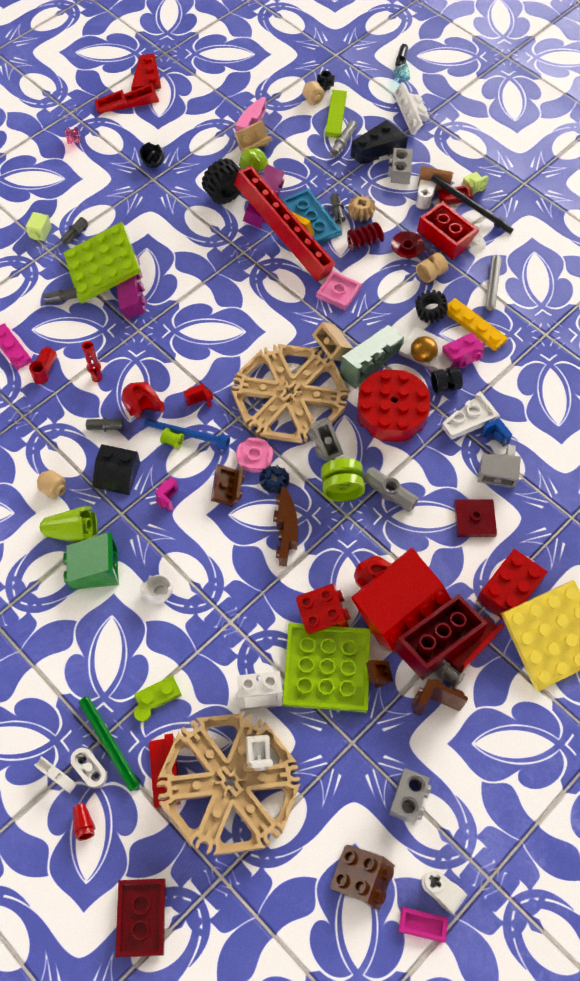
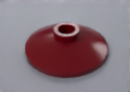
[391,231,425,258]

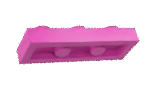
[0,323,32,370]

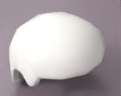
[140,574,173,604]

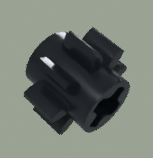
[317,70,335,91]

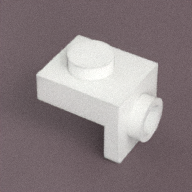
[246,735,273,771]

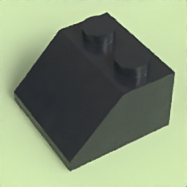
[92,444,141,495]

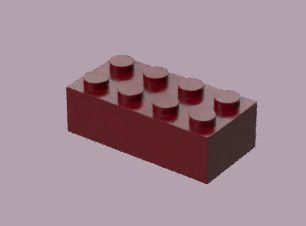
[394,594,488,681]

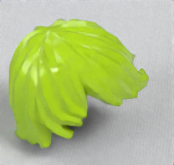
[238,148,269,172]

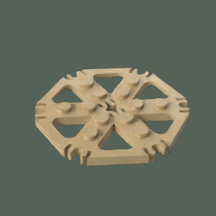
[231,344,348,444]
[157,713,300,856]

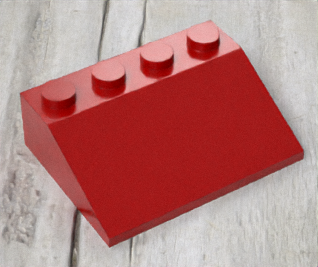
[351,548,451,651]

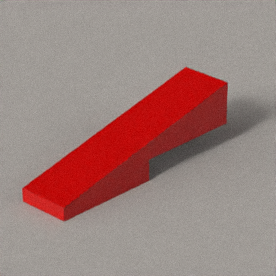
[94,83,160,114]

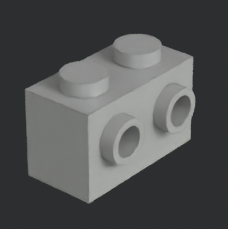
[307,418,344,462]

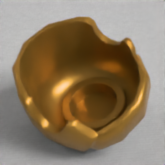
[411,336,438,362]

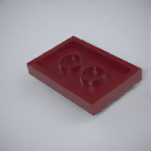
[115,878,166,958]

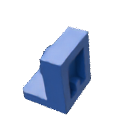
[481,418,512,447]

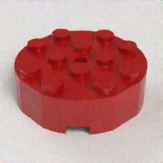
[357,369,430,442]

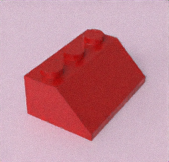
[417,201,479,260]

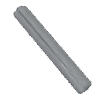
[485,255,502,311]

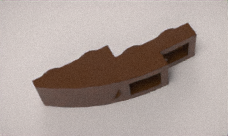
[273,486,298,567]

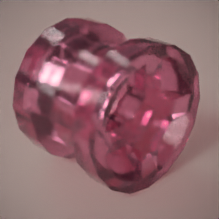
[65,127,81,144]

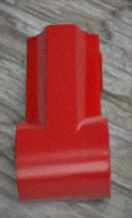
[29,347,57,384]

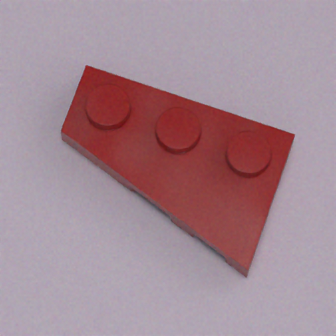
[131,54,161,91]

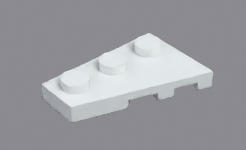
[442,391,500,440]

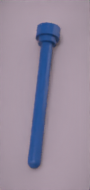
[144,419,230,450]

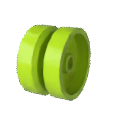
[321,458,365,502]

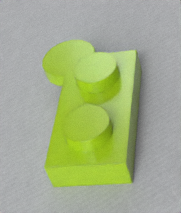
[134,675,182,722]

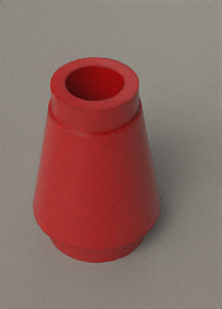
[73,803,96,841]

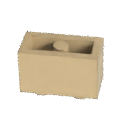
[312,322,353,361]

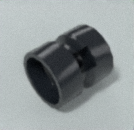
[431,366,463,394]

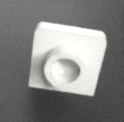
[467,223,486,252]

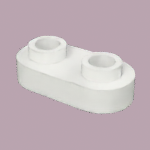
[70,748,107,789]

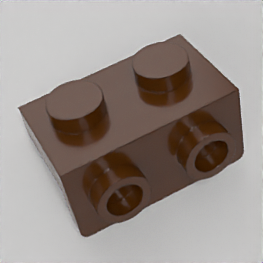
[211,464,245,507]

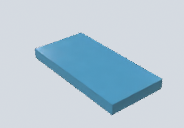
[282,188,342,245]

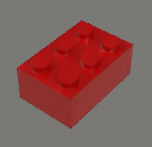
[476,548,548,619]

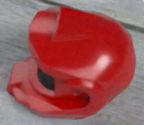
[121,382,165,419]
[354,556,392,589]

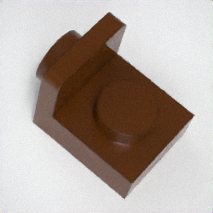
[366,660,393,688]

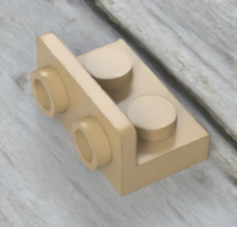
[234,120,273,152]

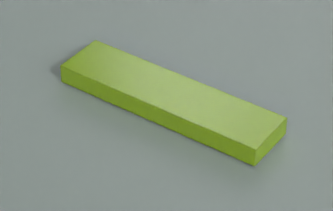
[325,89,347,138]

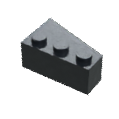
[351,120,408,164]

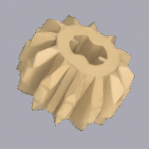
[348,195,376,222]

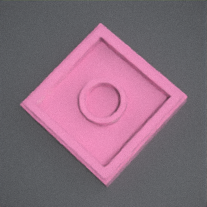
[316,270,362,311]

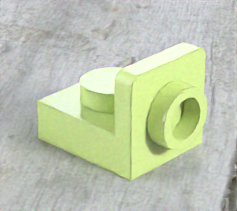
[462,172,489,194]

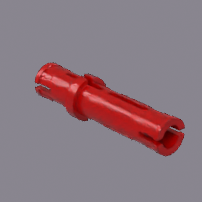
[81,341,103,382]

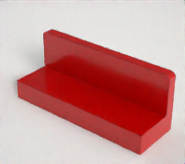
[448,617,505,673]
[149,733,181,808]

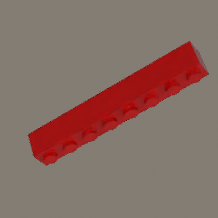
[234,165,335,282]

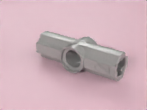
[363,467,419,512]

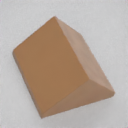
[418,166,454,190]

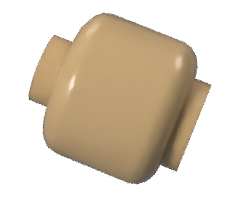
[302,81,324,105]
[37,470,66,498]

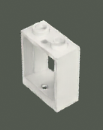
[236,671,283,711]

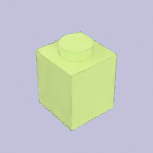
[25,212,52,241]

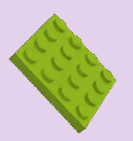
[64,222,141,304]
[282,623,371,713]

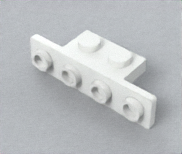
[394,82,430,135]

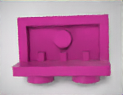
[442,333,484,369]

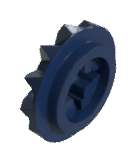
[259,464,290,493]

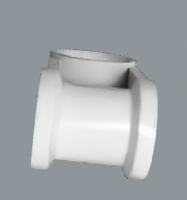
[416,179,436,210]
[421,870,467,915]

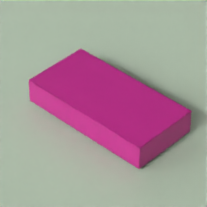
[398,907,448,943]

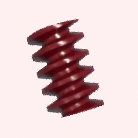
[347,222,384,251]

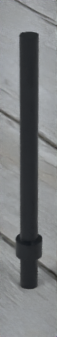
[431,174,514,235]

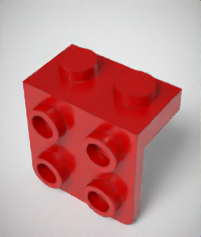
[296,583,351,634]

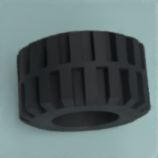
[201,158,241,204]

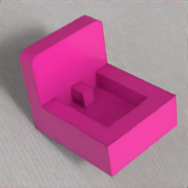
[155,477,179,511]

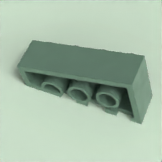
[340,325,404,389]

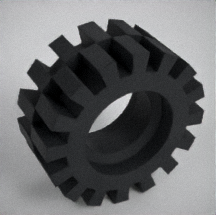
[415,290,448,323]

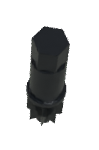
[395,43,408,71]

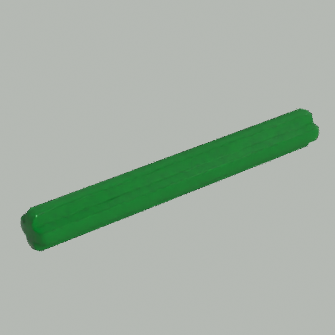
[79,696,140,791]

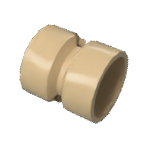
[416,252,449,283]

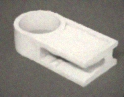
[34,756,77,794]

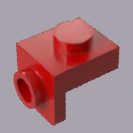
[183,384,213,408]

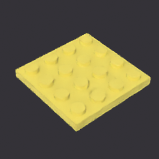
[501,580,580,691]

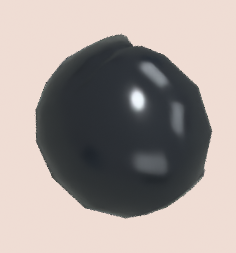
[139,142,165,168]

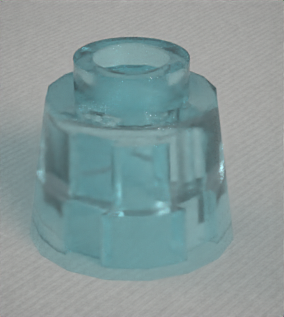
[392,63,410,82]

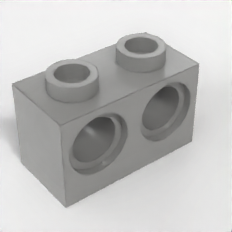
[388,148,413,184]
[388,768,432,825]

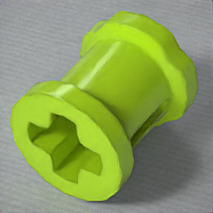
[160,428,184,450]

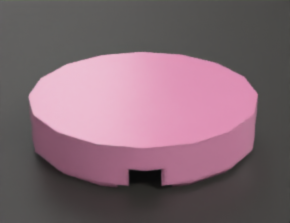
[236,437,273,473]

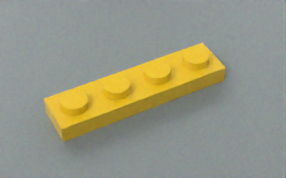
[447,298,508,352]

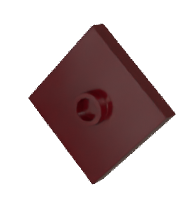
[454,499,497,537]

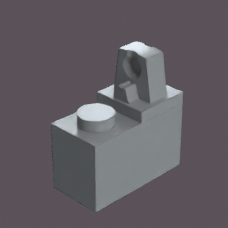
[477,444,521,489]

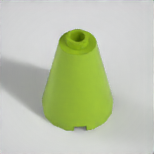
[39,506,98,543]

